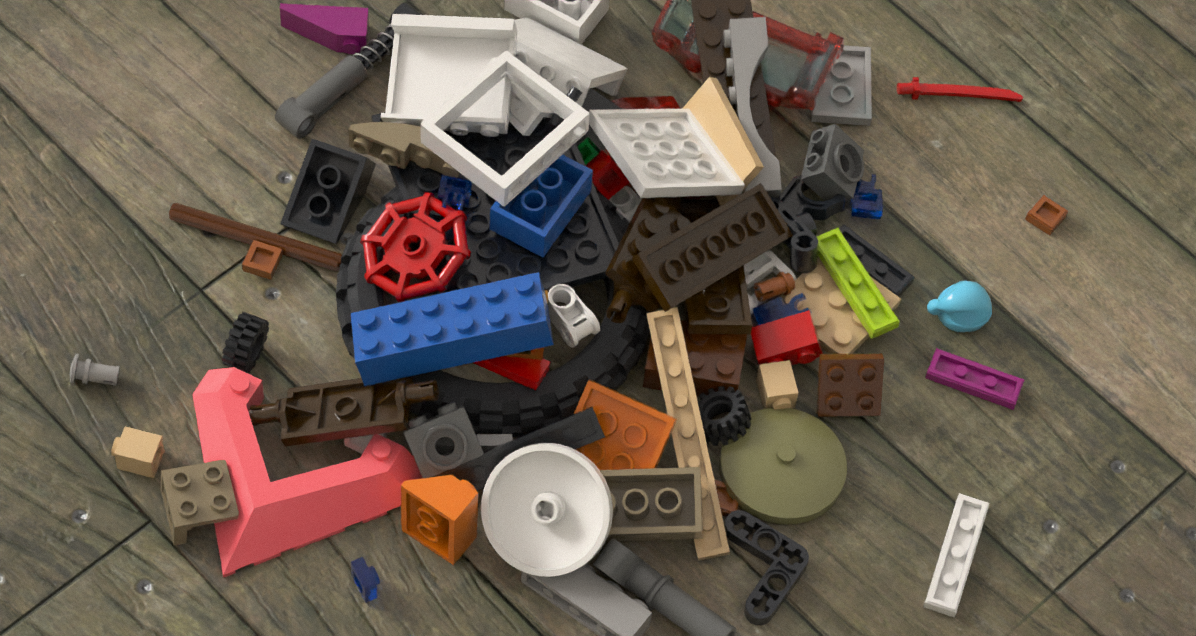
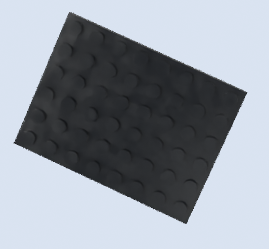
[371,112,619,294]

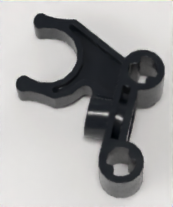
[769,175,845,273]

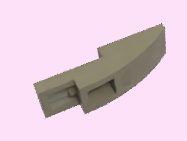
[349,122,468,183]

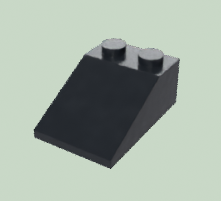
[280,139,376,244]

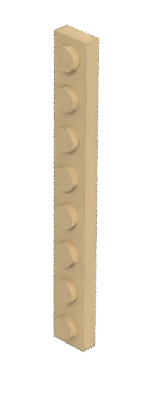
[646,307,730,561]

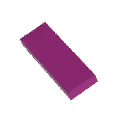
[925,348,1024,410]

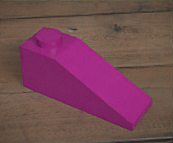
[280,3,369,54]

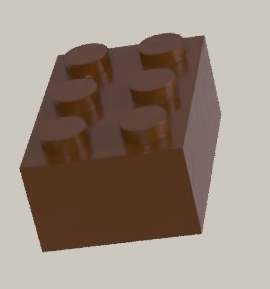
[643,320,747,397]

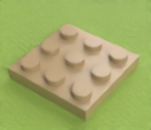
[771,257,901,354]

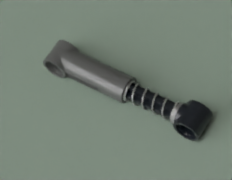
[275,2,423,139]

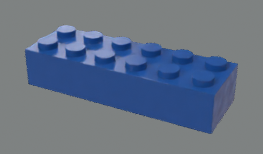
[351,272,554,386]

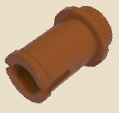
[753,272,795,302]

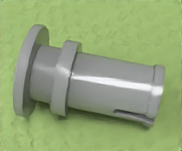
[69,354,120,386]

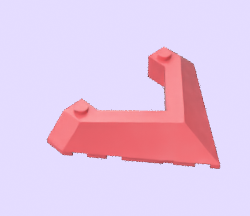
[192,367,423,578]

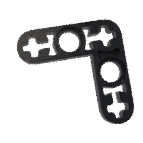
[724,510,809,625]

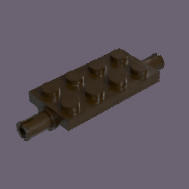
[605,196,691,323]
[249,376,439,447]

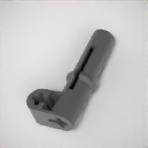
[593,538,736,636]

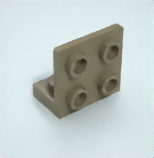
[160,460,239,545]

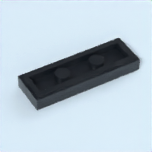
[839,224,915,297]

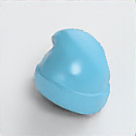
[927,281,992,332]

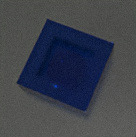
[351,557,380,603]

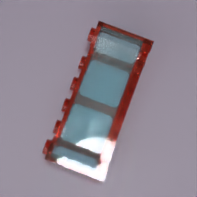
[652,0,844,110]

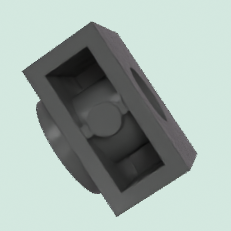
[801,124,864,201]
[403,402,484,478]

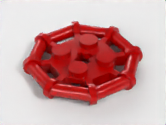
[360,192,471,302]

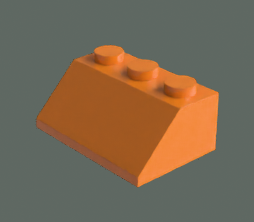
[401,475,478,565]

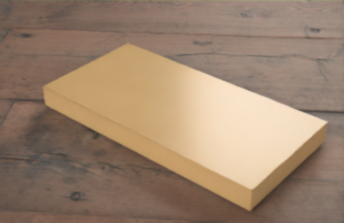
[682,77,764,206]

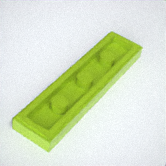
[816,228,900,339]

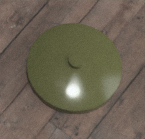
[719,407,847,525]

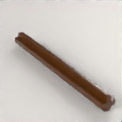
[169,203,342,271]

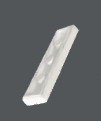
[924,493,990,618]

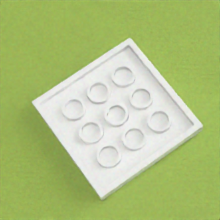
[589,109,745,198]

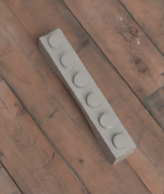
[723,17,782,198]

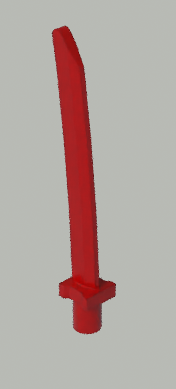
[897,77,1023,102]

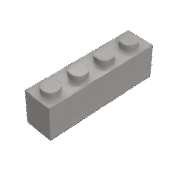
[521,563,652,636]

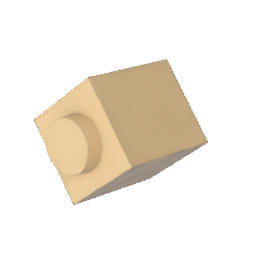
[756,360,798,410]
[111,426,164,478]

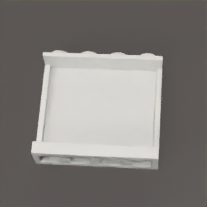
[381,14,518,137]
[514,17,628,106]

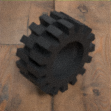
[222,312,269,373]
[697,386,752,446]

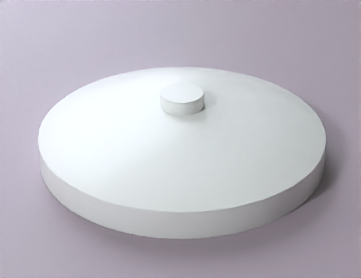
[481,443,613,577]

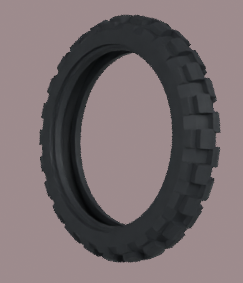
[336,187,650,437]

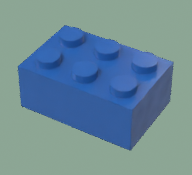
[489,154,593,257]

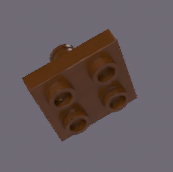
[817,353,884,417]

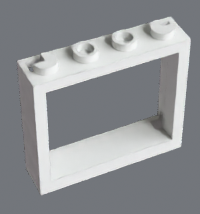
[421,51,590,207]

